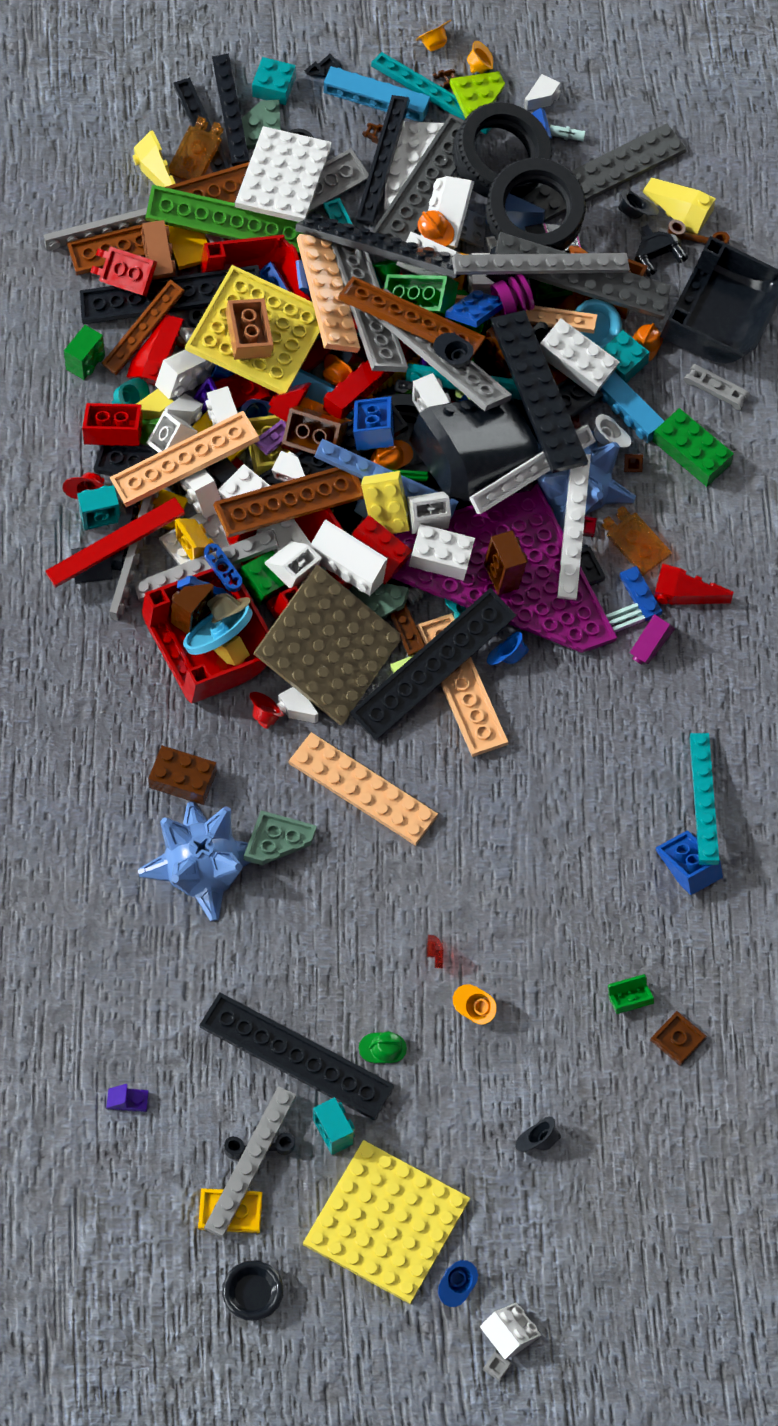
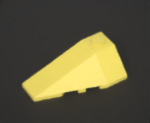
[132,130,176,187]
[643,178,716,235]

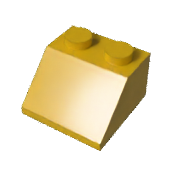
[175,518,214,560]

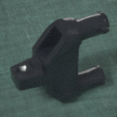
[634,225,688,277]

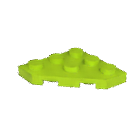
[449,71,505,119]

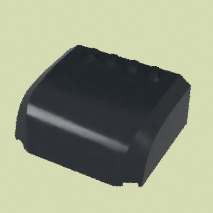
[660,236,778,364]
[409,396,543,503]

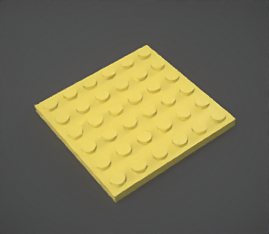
[185,265,320,394]
[303,1140,470,1305]

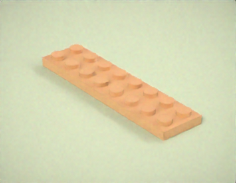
[297,234,360,353]
[110,411,260,507]
[416,613,508,757]
[289,732,438,846]

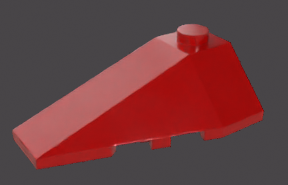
[126,314,184,386]
[654,563,734,605]

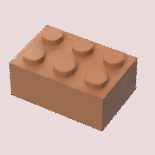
[141,220,176,280]
[225,298,273,360]

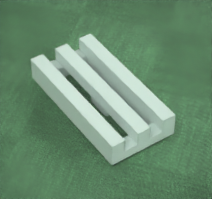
[606,603,645,633]

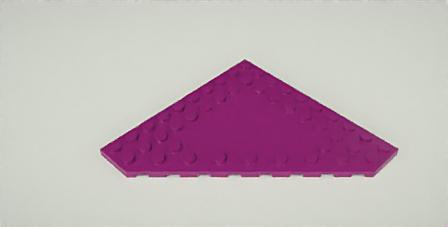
[392,483,617,653]

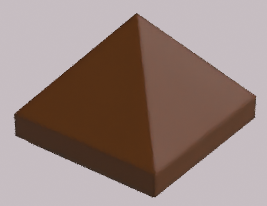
[624,454,643,472]

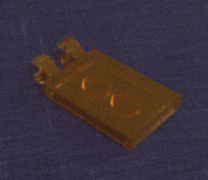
[168,116,224,181]
[602,506,672,576]

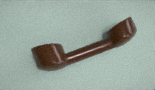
[667,220,730,244]

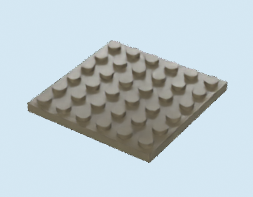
[253,565,401,725]

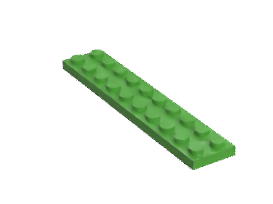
[145,185,308,255]

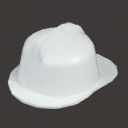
[594,414,632,448]

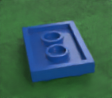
[445,290,504,328]

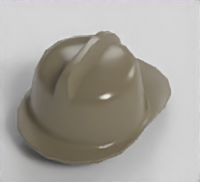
[207,593,251,623]

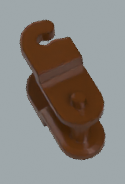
[433,69,455,89]
[362,123,383,144]

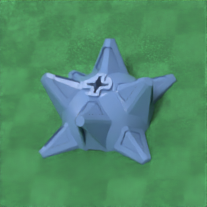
[537,431,636,533]
[138,802,251,921]

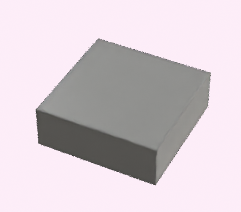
[483,1352,512,1381]

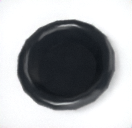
[222,1261,283,1321]

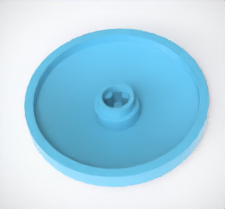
[183,605,253,655]

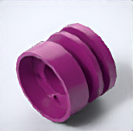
[490,274,535,316]

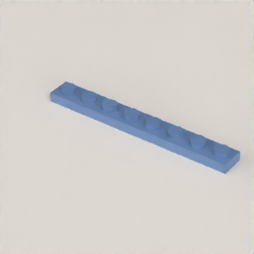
[314,439,458,519]

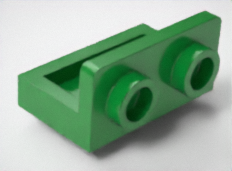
[608,974,654,1014]

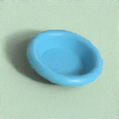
[575,298,622,349]

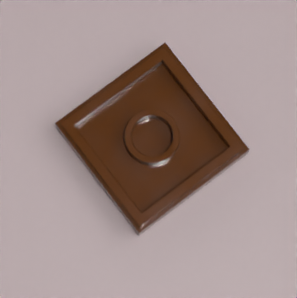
[650,1011,707,1066]

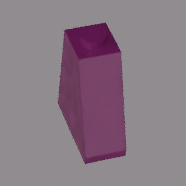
[629,614,676,665]

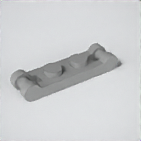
[684,364,750,410]

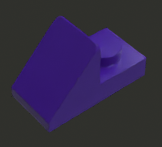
[193,377,218,414]
[106,1084,149,1112]

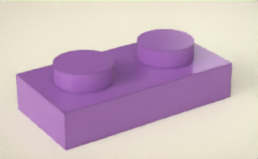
[254,419,286,456]

